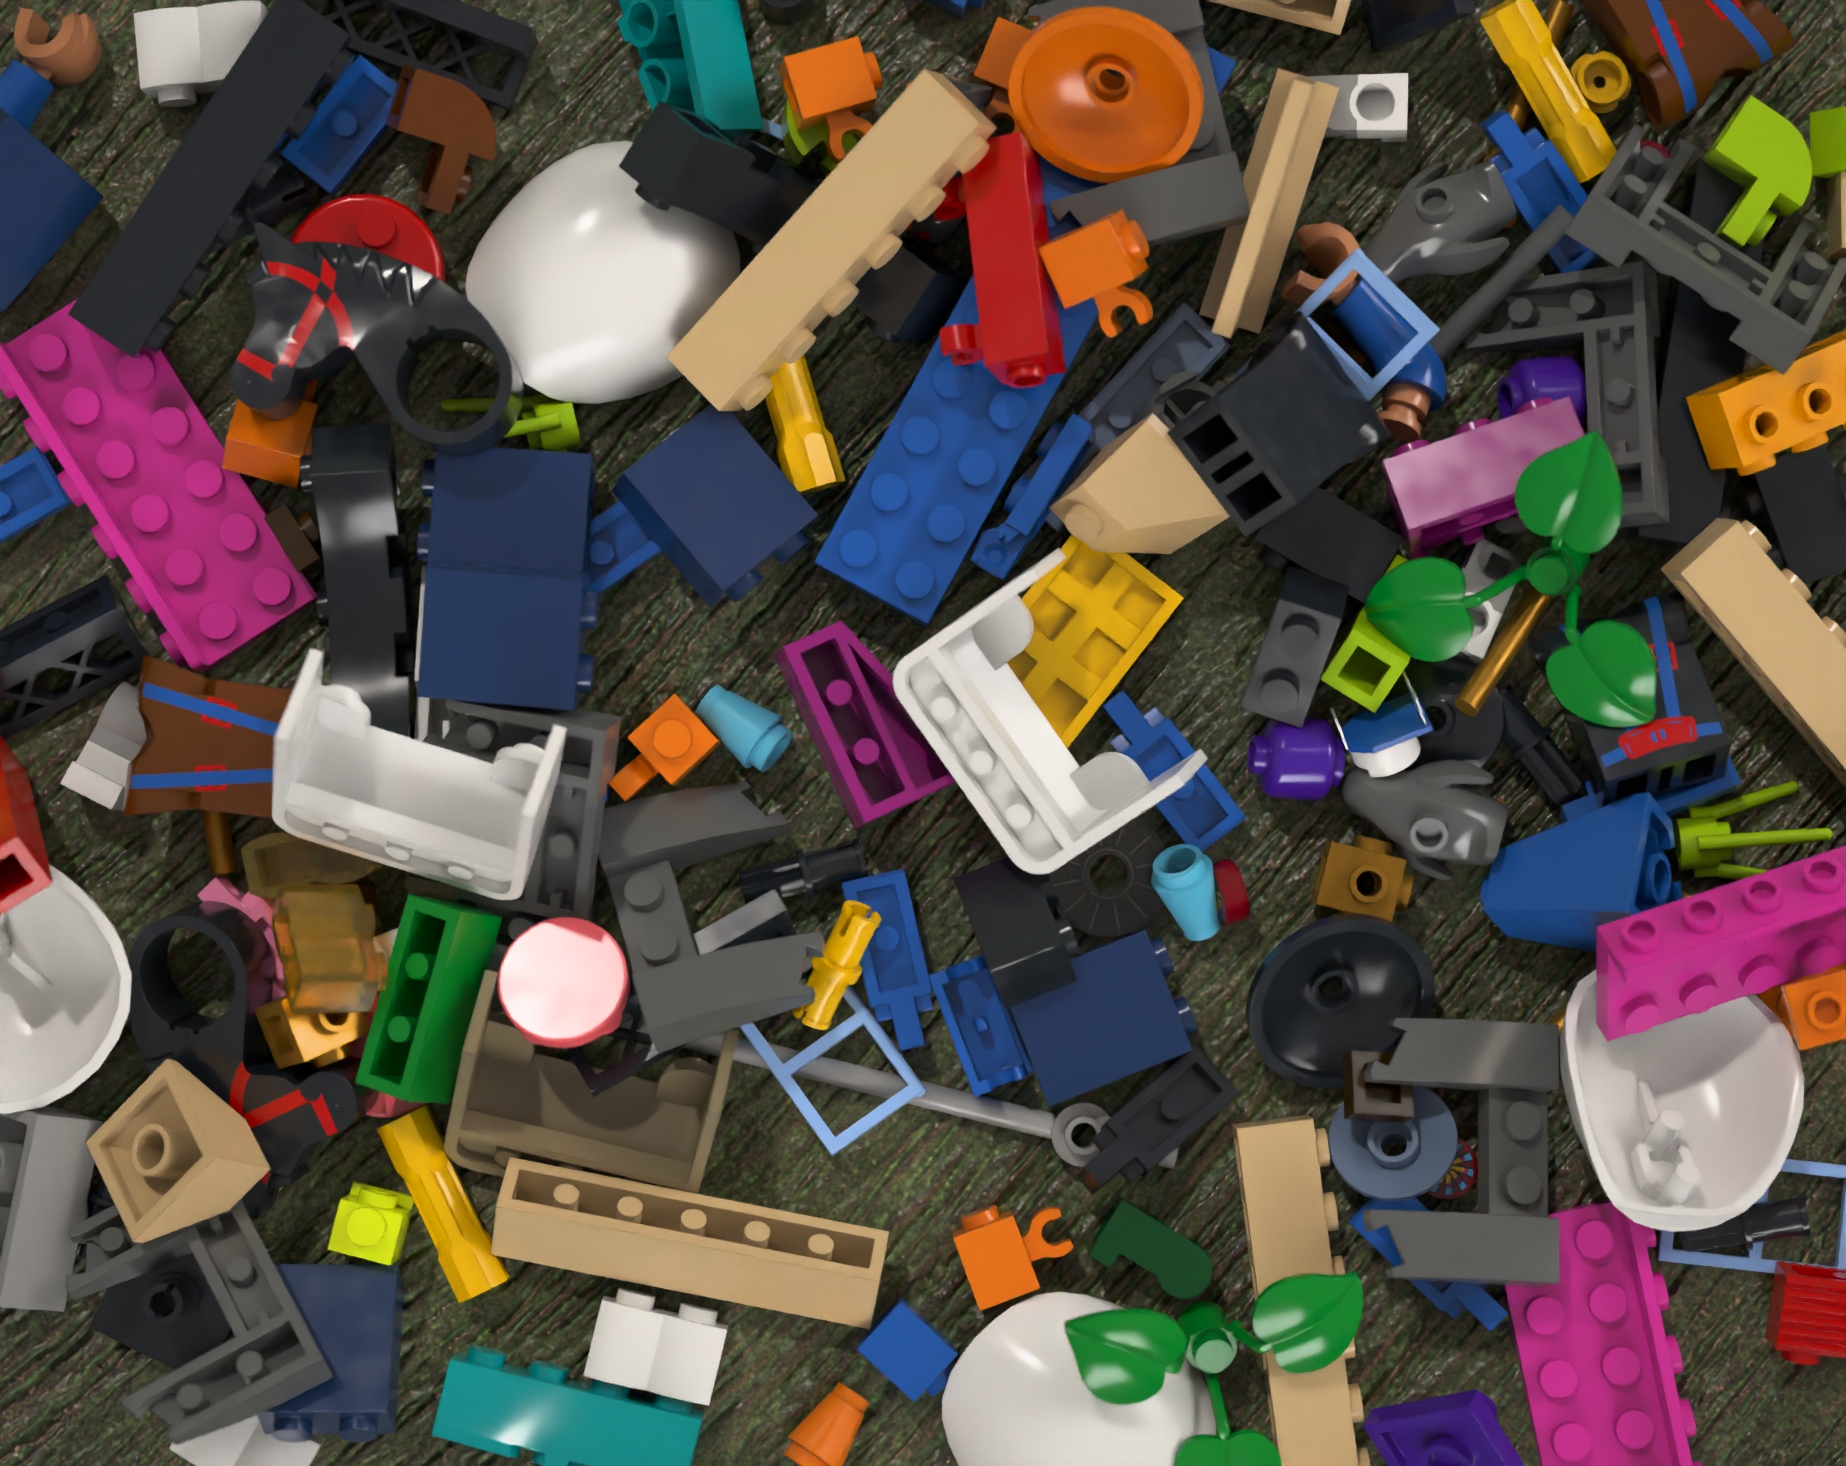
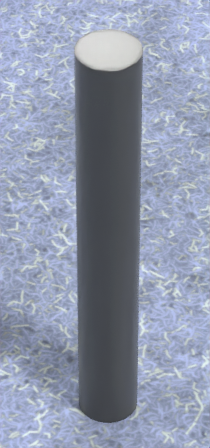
[1429,204,1574,360]

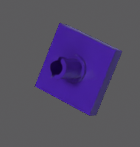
[1363,1389,1525,1466]

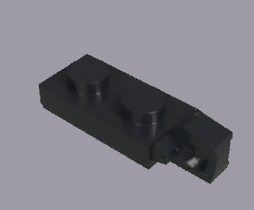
[1076,1045,1239,1195]

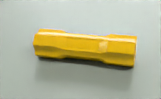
[1478,0,1617,184]
[765,355,846,496]
[377,1105,510,1303]

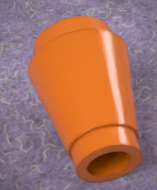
[783,1382,870,1466]

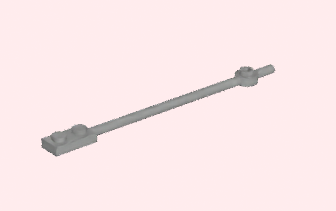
[488,955,1179,1169]

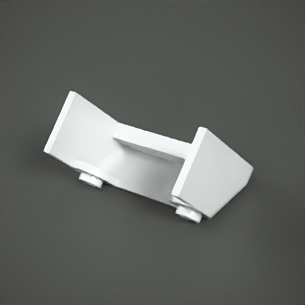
[893,547,1208,875]
[272,649,567,900]

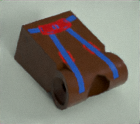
[1581,0,1795,134]
[122,655,294,818]

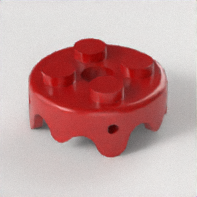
[291,194,446,283]

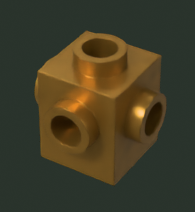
[1310,835,1413,922]
[254,969,370,1069]

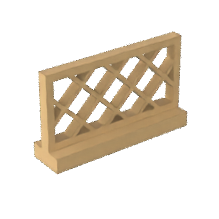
[1199,68,1340,338]

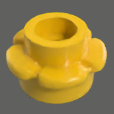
[1570,51,1631,114]

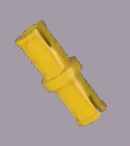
[792,900,882,1030]

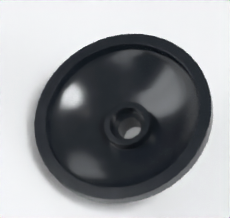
[1246,914,1435,1088]

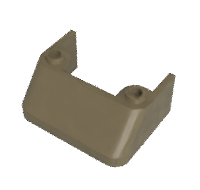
[444,970,739,1194]

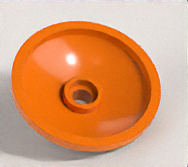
[1008,7,1204,183]

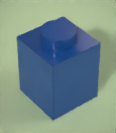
[857,1295,958,1402]

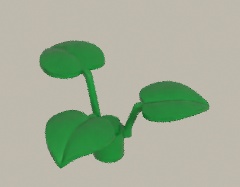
[1364,431,1657,727]
[1064,1272,1363,1466]

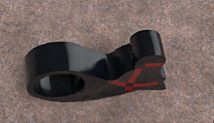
[230,223,524,456]
[128,901,379,1220]

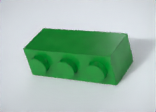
[355,894,503,1104]

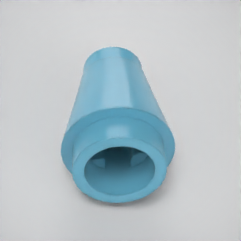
[695,684,793,773]
[1151,844,1220,941]

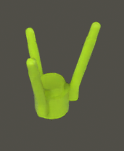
[441,394,582,452]
[1674,781,1833,880]

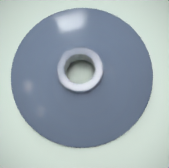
[1328,1086,1458,1201]

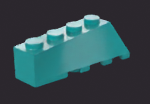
[617,0,763,142]
[432,1345,705,1466]

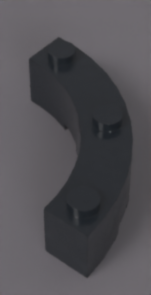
[619,101,968,344]
[300,423,416,739]

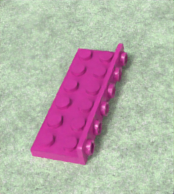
[0,299,317,673]
[1596,846,1846,1042]
[1502,1199,1703,1466]

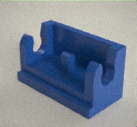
[929,954,1033,1097]

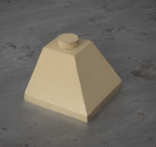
[1048,413,1230,554]
[86,1059,271,1243]

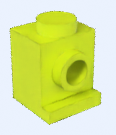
[327,1181,415,1265]

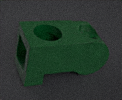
[1086,1195,1212,1299]

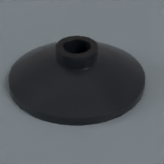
[1381,655,1505,770]

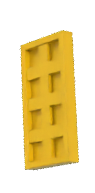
[1007,535,1184,748]

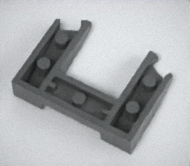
[1027,0,1251,246]
[1564,124,1846,375]
[1465,261,1670,534]
[405,700,621,957]
[598,782,826,1053]
[1363,1018,1559,1287]
[66,1199,334,1445]

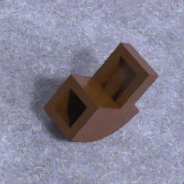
[385,64,497,215]

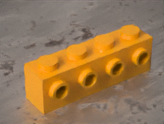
[1686,329,1846,476]

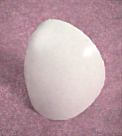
[465,141,741,404]
[0,864,132,1114]
[1560,970,1804,1232]
[942,1292,1217,1466]

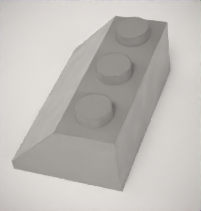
[0,1106,103,1312]

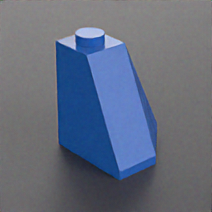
[1481,793,1683,952]

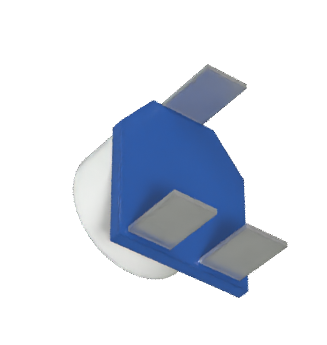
[1330,670,1433,777]

